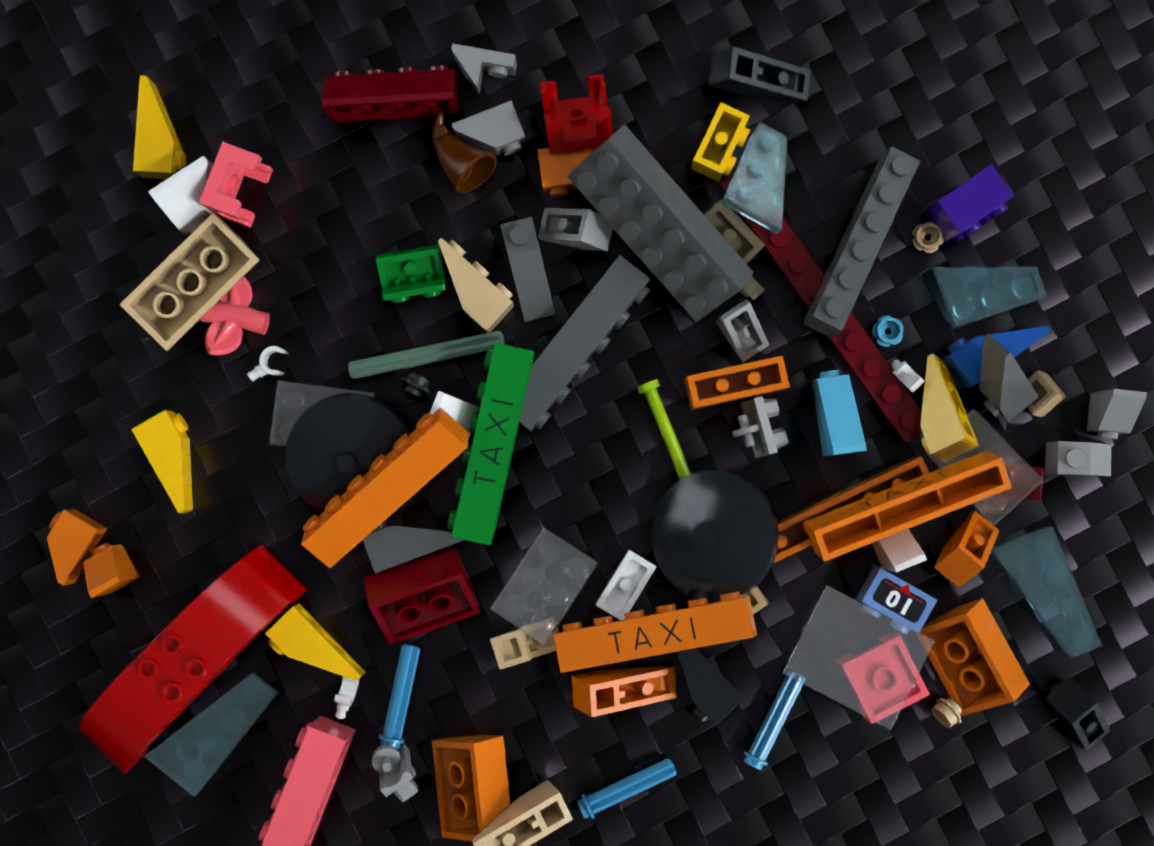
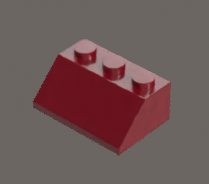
[364,546,480,645]

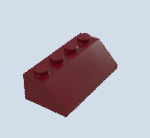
[322,65,459,122]

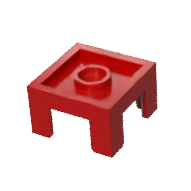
[540,74,613,154]

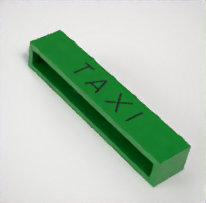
[447,343,535,545]

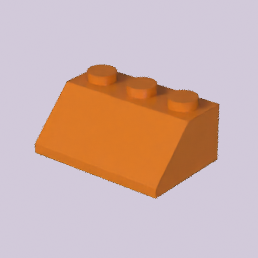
[916,598,1030,716]
[432,734,510,842]

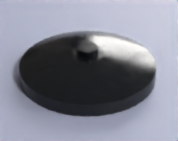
[285,393,411,513]
[651,470,779,601]

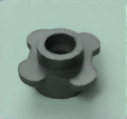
[401,373,432,401]

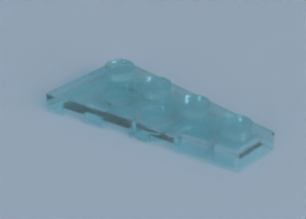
[991,526,1102,658]
[144,673,278,797]

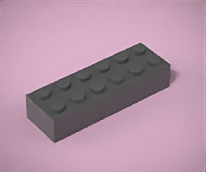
[567,124,753,322]

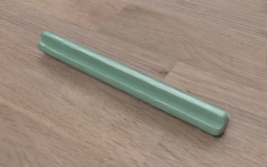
[348,331,505,379]

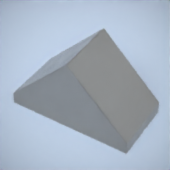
[716,299,769,362]

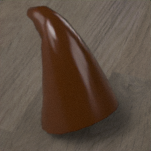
[432,113,497,194]

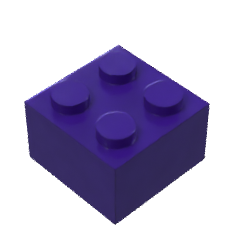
[922,164,1014,244]

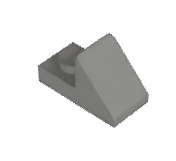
[451,43,517,94]

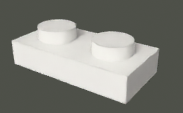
[595,549,657,620]

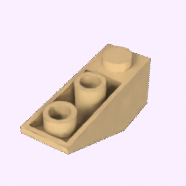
[438,238,514,333]

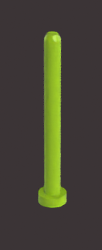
[637,379,691,480]

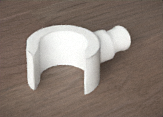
[247,346,289,382]
[891,360,925,392]
[334,676,360,719]

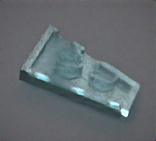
[722,122,787,234]
[933,267,1047,329]

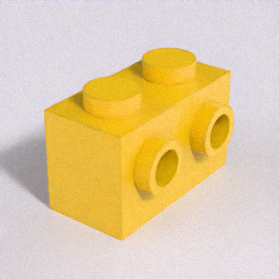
[690,102,750,182]

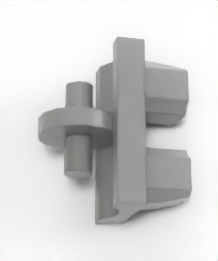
[732,396,788,458]
[372,743,418,802]

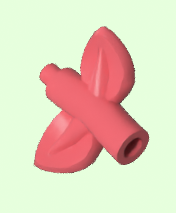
[201,277,270,355]

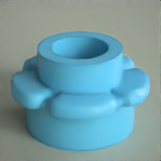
[872,315,904,347]

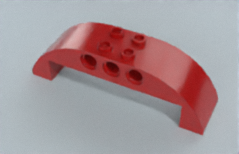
[79,545,307,775]

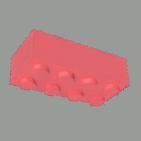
[258,715,356,846]

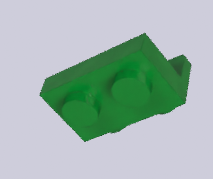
[376,245,446,303]

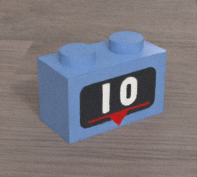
[856,566,937,635]

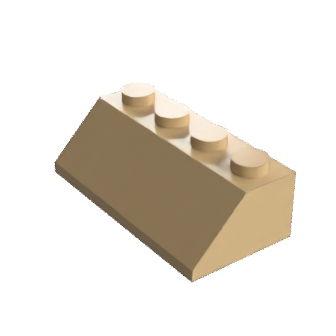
[119,213,260,351]

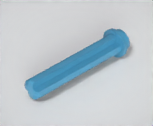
[378,644,420,749]
[744,670,805,770]
[577,759,676,819]

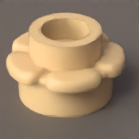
[913,221,944,253]
[931,698,962,728]

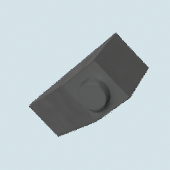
[500,217,556,323]
[979,333,1039,422]
[363,521,463,573]

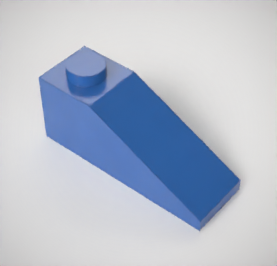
[942,326,1051,389]

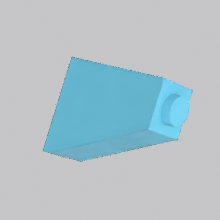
[812,370,867,456]

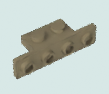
[704,199,765,300]

